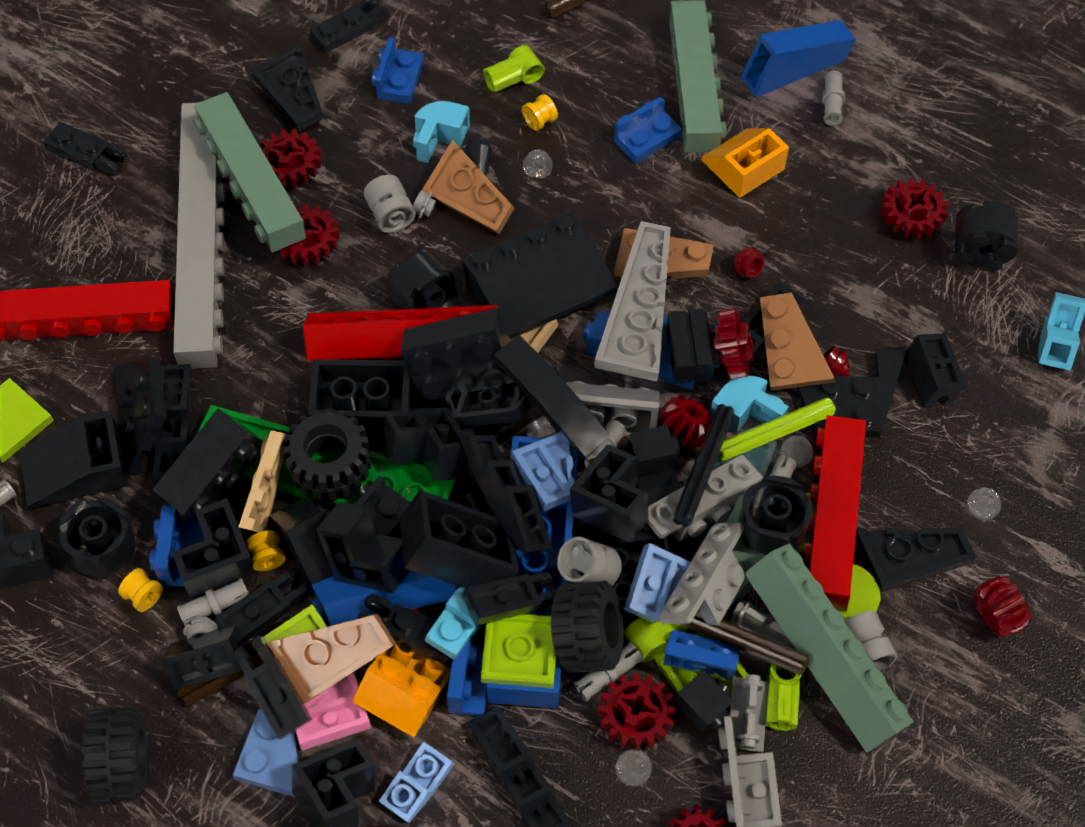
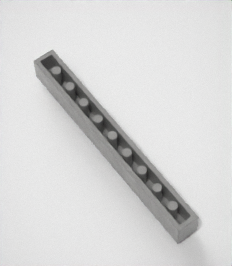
[173,103,226,369]

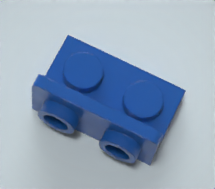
[372,37,424,104]
[614,97,682,164]
[663,630,740,681]
[447,636,487,716]

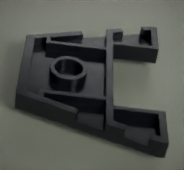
[797,349,906,438]

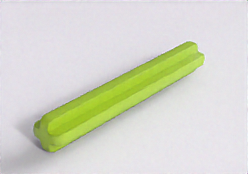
[718,398,836,461]

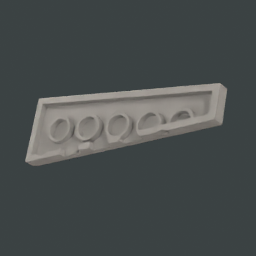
[594,221,671,382]

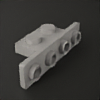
[647,455,763,542]
[659,523,746,625]
[718,716,782,827]

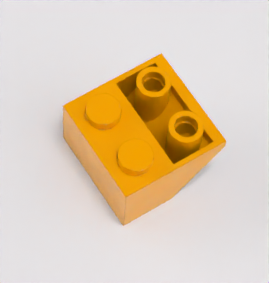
[701,128,789,198]
[352,645,451,737]

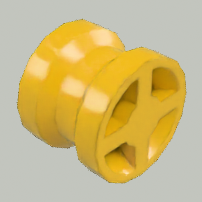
[522,94,558,131]
[246,530,286,572]
[118,568,163,612]

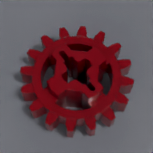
[261,129,321,188]
[881,178,949,239]
[278,204,340,266]
[714,308,754,380]
[598,672,676,752]

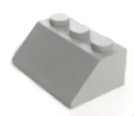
[566,381,659,435]

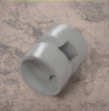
[363,175,416,233]
[557,537,622,585]
[844,611,898,671]

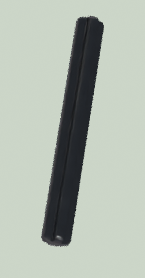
[673,404,734,527]

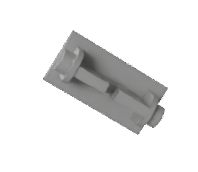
[730,600,796,650]
[730,675,768,753]

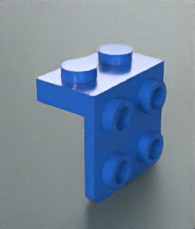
[150,506,229,587]

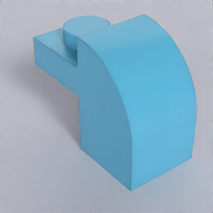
[413,101,470,163]
[1038,292,1085,371]
[711,376,789,434]
[425,587,483,660]

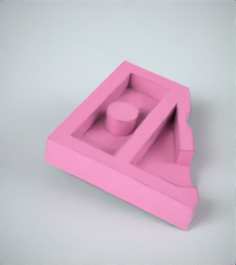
[296,672,371,751]

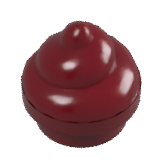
[734,247,765,278]
[823,346,850,376]

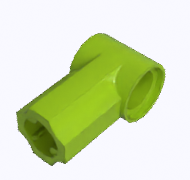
[483,45,545,92]
[624,617,690,663]
[765,663,802,732]

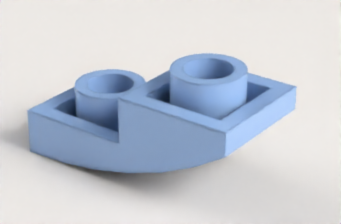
[379,742,455,823]

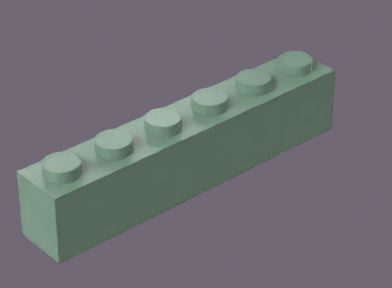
[669,0,726,153]
[193,92,306,253]
[744,543,914,753]

